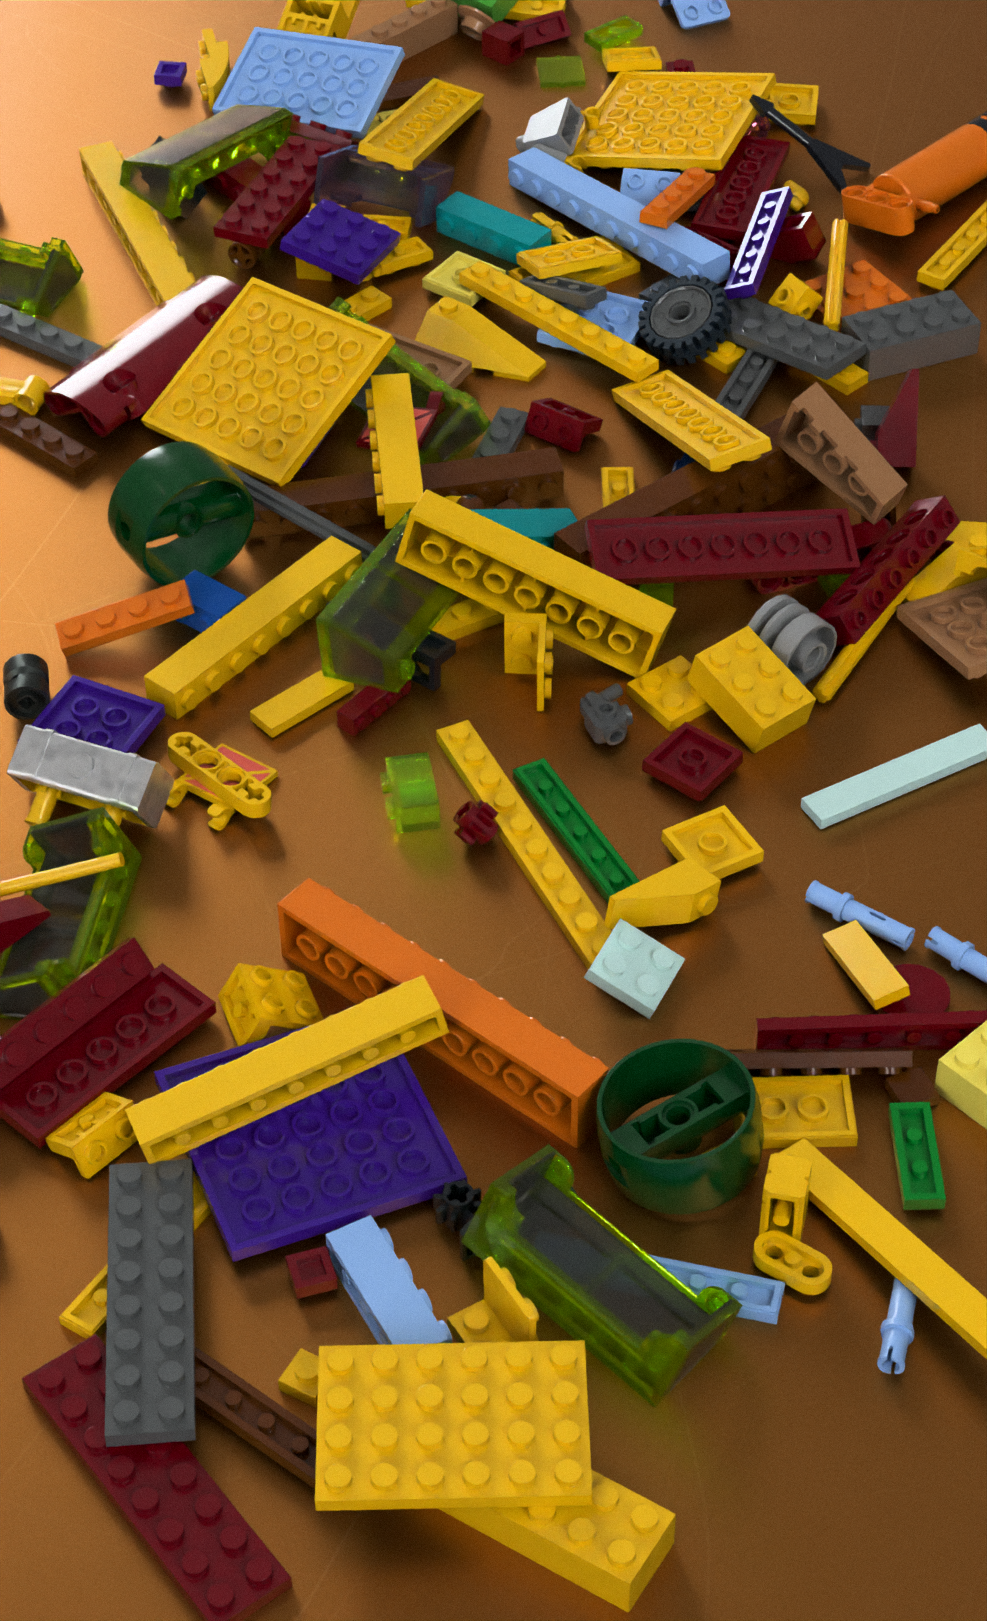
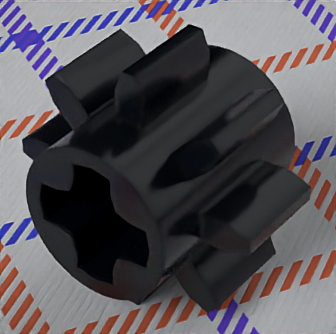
[433,1180,484,1233]

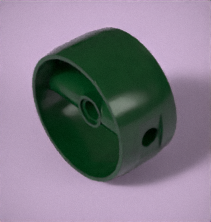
[108,441,254,586]
[596,1038,764,1215]

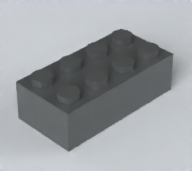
[841,290,981,381]

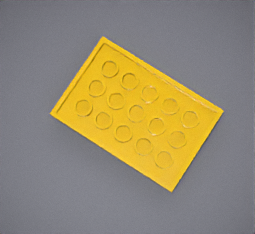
[315,1340,593,1511]

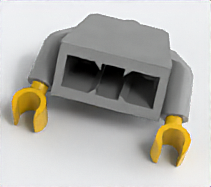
[516,97,600,173]

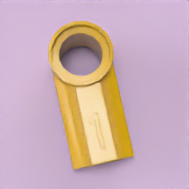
[0,376,50,416]

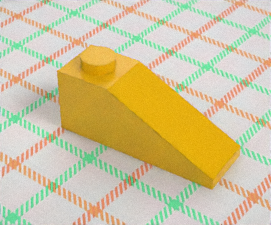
[903,530,987,603]
[604,857,721,930]

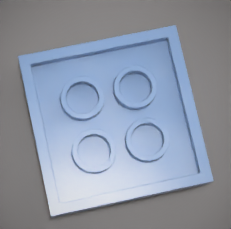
[537,291,649,355]

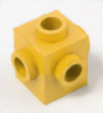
[768,273,824,320]

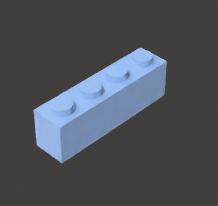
[325,1215,452,1345]

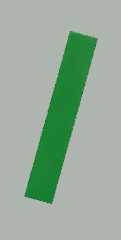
[513,758,639,904]

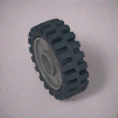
[638,275,732,365]

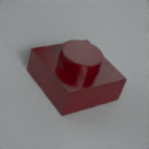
[286,1246,338,1299]

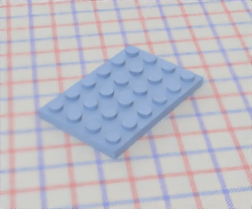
[212,27,405,139]

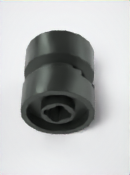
[3,653,50,720]

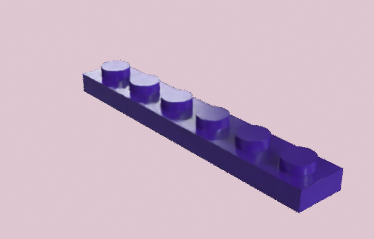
[724,186,793,300]

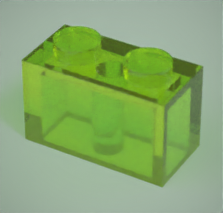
[380,752,440,834]

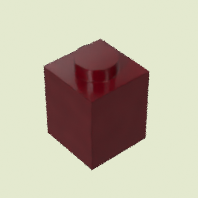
[481,20,524,66]

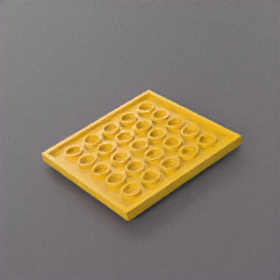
[568,71,776,172]
[141,277,396,487]

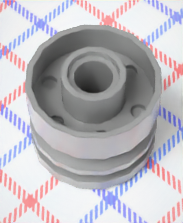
[748,594,837,685]

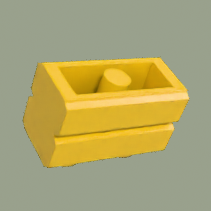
[759,1153,812,1242]

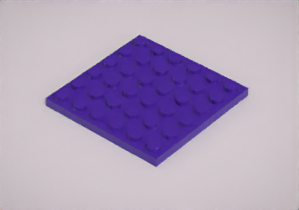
[154,1025,467,1262]

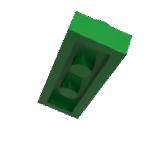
[888,1102,946,1210]

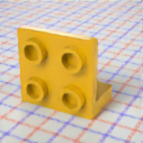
[504,612,554,711]
[218,963,324,1047]
[447,1256,539,1343]

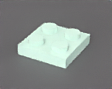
[583,918,685,1019]

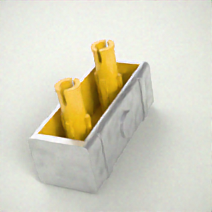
[7,724,174,850]

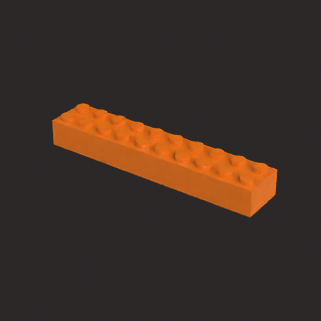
[277,878,609,1149]

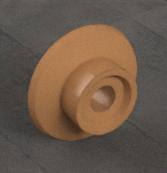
[458,5,496,41]

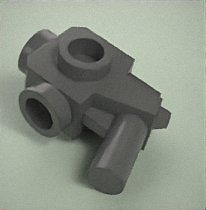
[580,683,633,745]

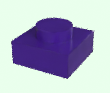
[154,61,187,88]

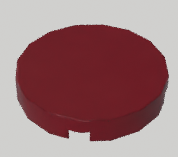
[876,964,951,1014]

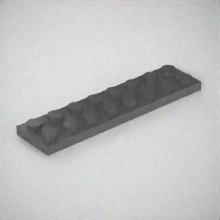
[639,274,867,380]
[105,1159,196,1447]

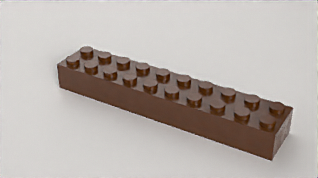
[554,414,818,568]

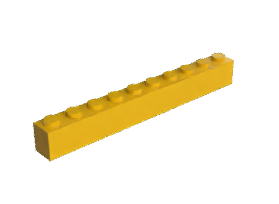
[79,141,195,306]

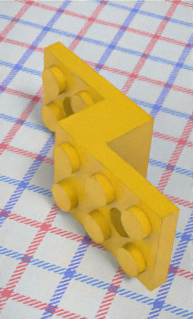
[277,0,360,39]

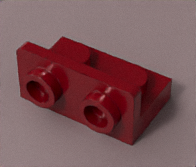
[524,398,603,452]

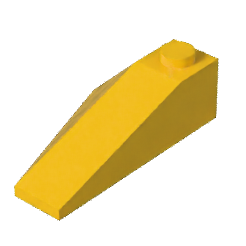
[415,296,546,382]

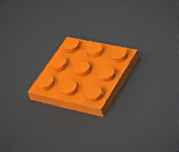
[804,259,913,333]

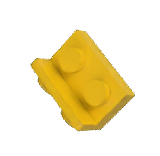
[45,1091,138,1179]

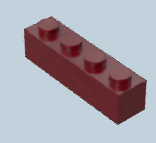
[337,664,411,736]

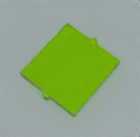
[536,55,586,88]

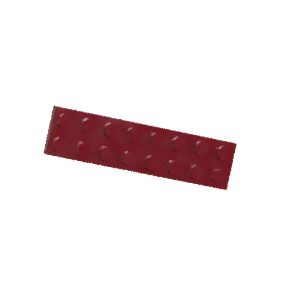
[584,508,861,585]
[22,1334,292,1621]

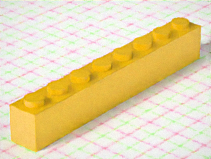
[144,535,363,720]
[125,975,449,1164]

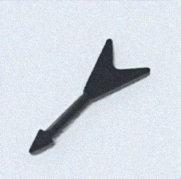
[749,95,871,194]

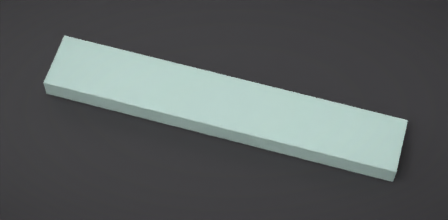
[801,723,987,829]

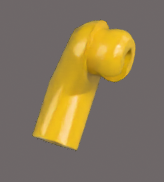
[783,180,809,212]

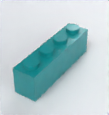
[436,191,551,267]
[469,508,578,550]

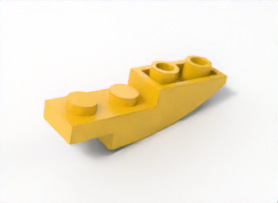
[195,28,231,111]

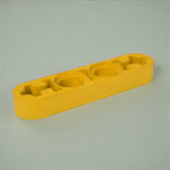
[168,732,272,818]

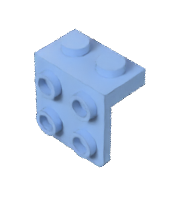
[658,0,730,30]
[620,168,681,206]

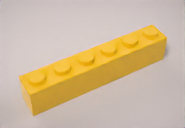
[365,373,424,529]

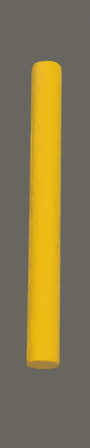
[0,852,125,897]

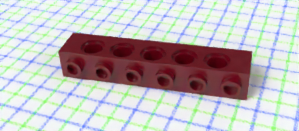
[816,495,960,647]

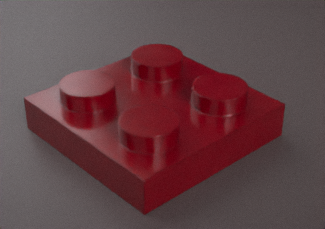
[642,722,743,802]

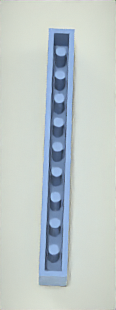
[508,147,730,284]

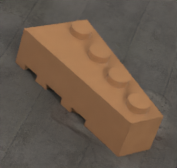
[774,381,908,525]

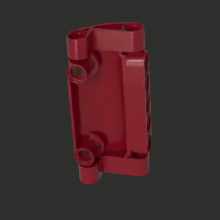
[43,275,243,437]

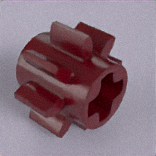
[453,800,499,846]

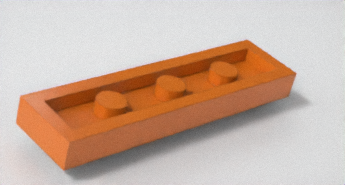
[639,167,715,229]
[55,579,195,657]

